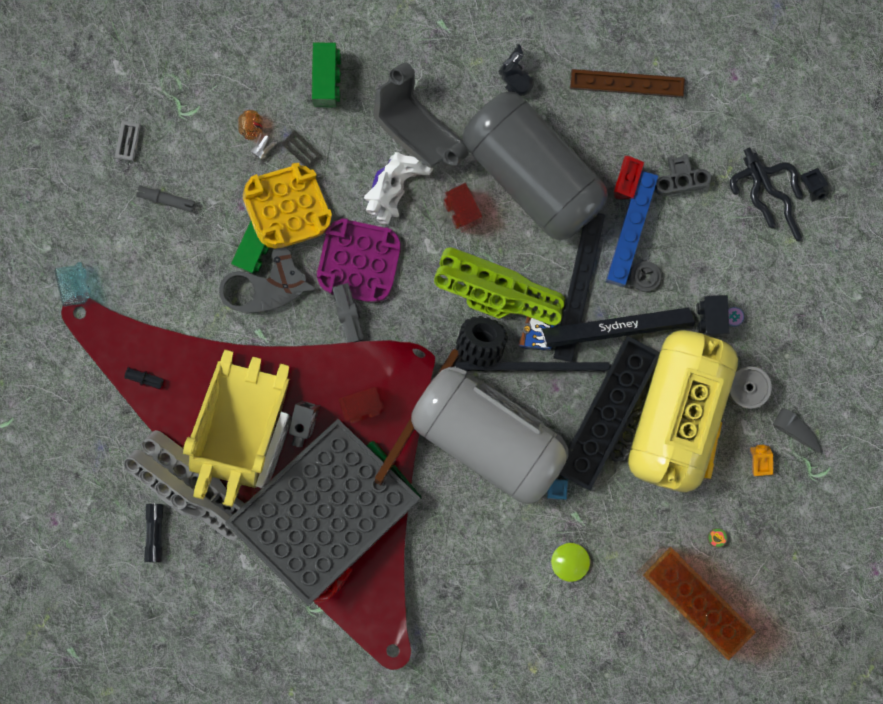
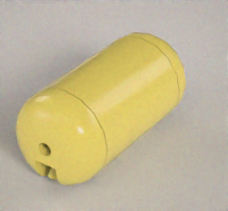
[628,330,738,492]

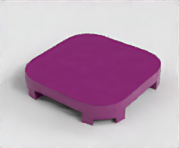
[317,219,400,303]

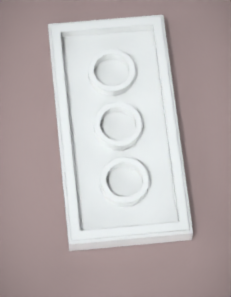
[255,412,292,488]

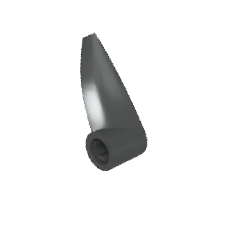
[773,408,821,453]

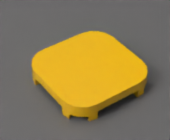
[243,163,332,249]

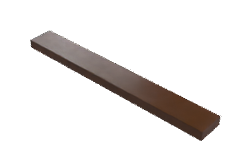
[375,349,459,486]

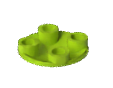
[551,543,590,582]

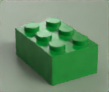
[312,42,341,108]

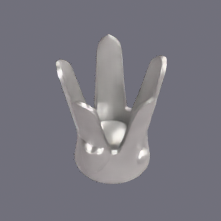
[251,132,277,161]

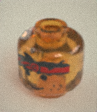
[238,110,263,140]

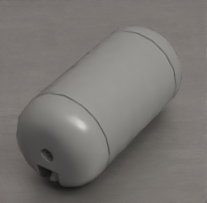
[411,367,568,504]

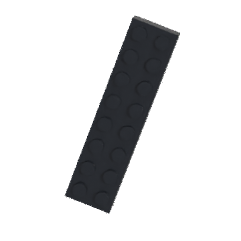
[559,336,660,491]

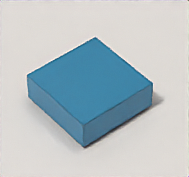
[547,479,568,499]

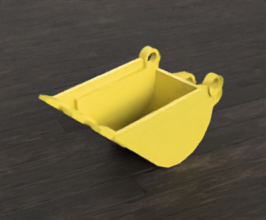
[183,350,289,507]

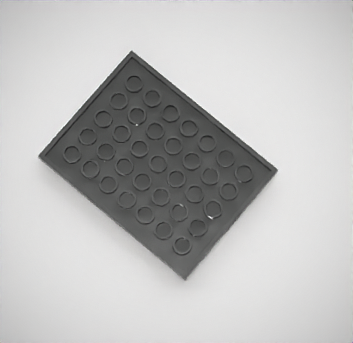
[225,419,420,607]

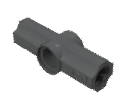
[332,283,364,342]

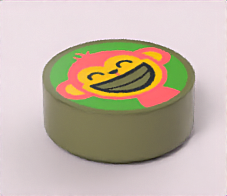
[707,528,727,548]

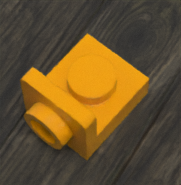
[750,445,773,476]

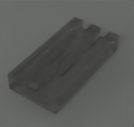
[281,130,322,169]

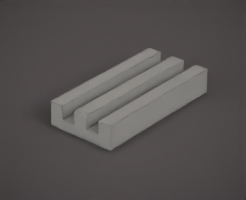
[115,121,141,162]

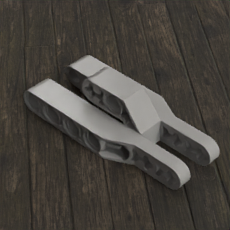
[123,430,245,540]

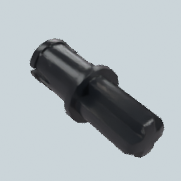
[124,367,164,389]

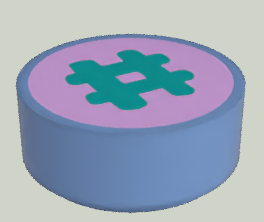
[728,307,744,327]

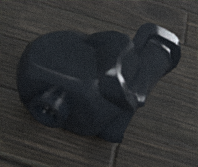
[498,44,534,96]

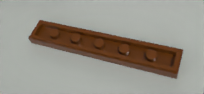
[570,69,685,98]

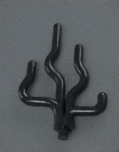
[729,147,803,242]

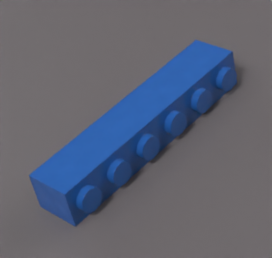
[605,171,658,287]

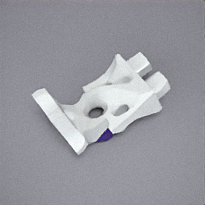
[364,152,433,224]

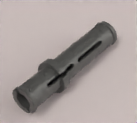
[136,185,195,213]

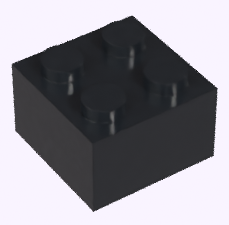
[696,295,730,338]

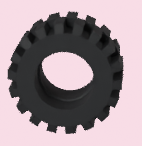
[456,316,508,367]

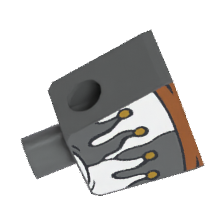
[289,401,320,447]

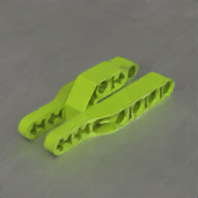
[434,247,565,325]

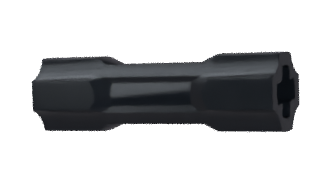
[144,504,163,562]

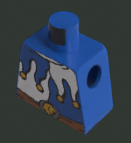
[519,316,558,351]

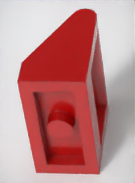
[614,156,644,199]

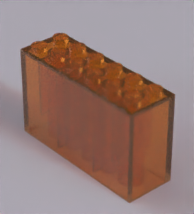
[636,546,756,661]

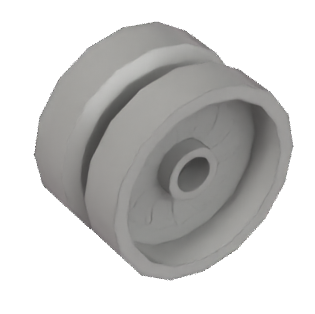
[728,366,772,409]

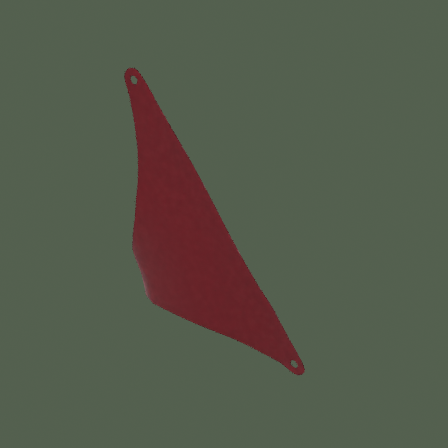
[61,295,435,670]

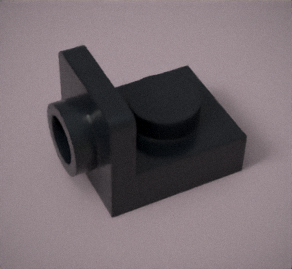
[801,168,829,202]

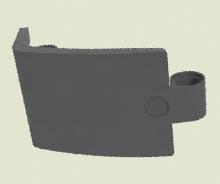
[373,62,469,168]

